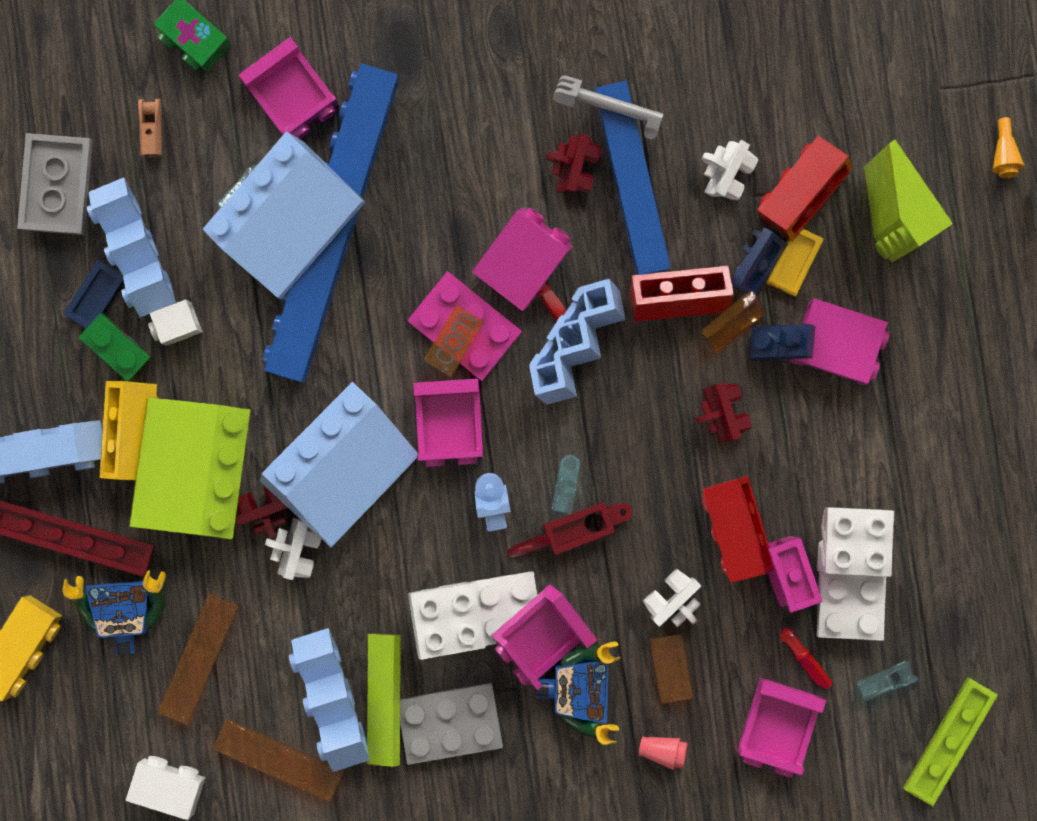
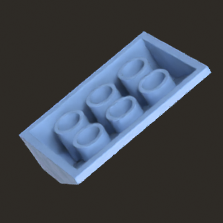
[203,131,365,299]
[260,382,418,548]

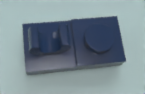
[731,228,788,299]
[750,324,816,361]

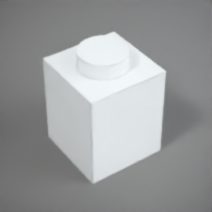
[148,300,203,346]

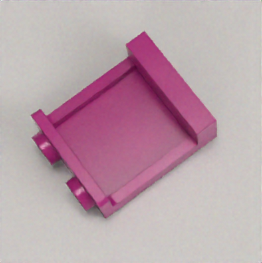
[239,37,339,139]
[472,207,573,311]
[789,298,890,385]
[413,379,484,467]
[767,536,823,612]
[491,585,597,691]
[737,677,826,778]

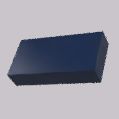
[63,260,124,328]

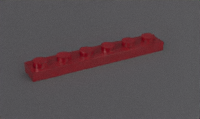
[0,500,156,577]

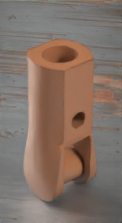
[138,99,162,158]

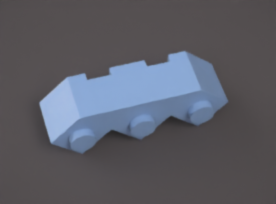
[87,178,176,317]
[529,279,626,405]
[0,420,102,484]
[289,628,370,772]

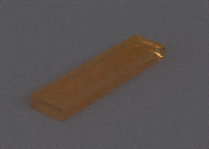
[158,593,240,725]
[212,718,344,802]

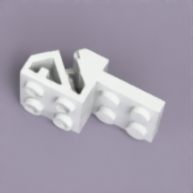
[817,507,894,640]
[408,571,537,660]

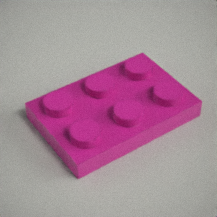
[407,271,522,381]

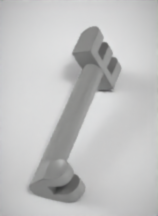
[553,76,663,139]

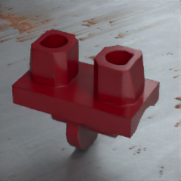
[545,133,602,194]
[695,382,752,444]
[235,487,288,539]

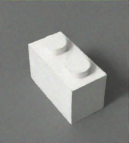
[126,756,205,820]

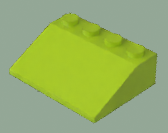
[864,140,953,263]
[129,397,250,539]

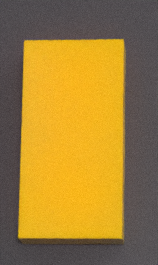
[766,229,824,297]

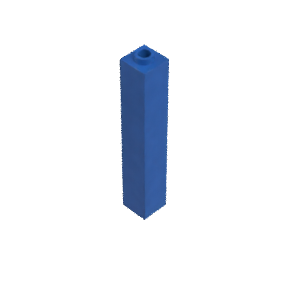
[595,81,671,275]

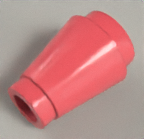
[639,736,688,770]

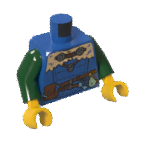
[62,570,166,655]
[536,641,620,745]

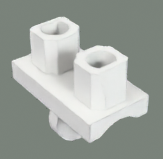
[701,140,758,200]
[265,518,321,580]
[643,569,701,627]

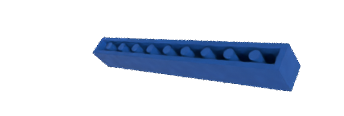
[262,63,400,384]

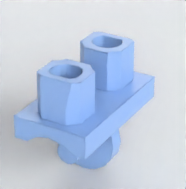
[474,473,511,531]

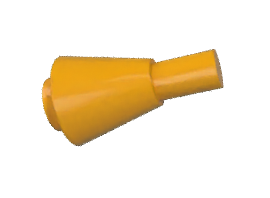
[992,117,1025,178]

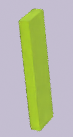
[367,633,401,767]
[903,677,998,807]

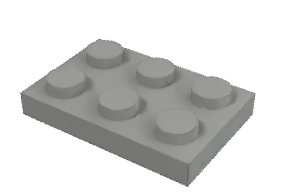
[17,133,93,235]
[400,683,503,765]

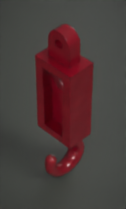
[506,502,632,559]

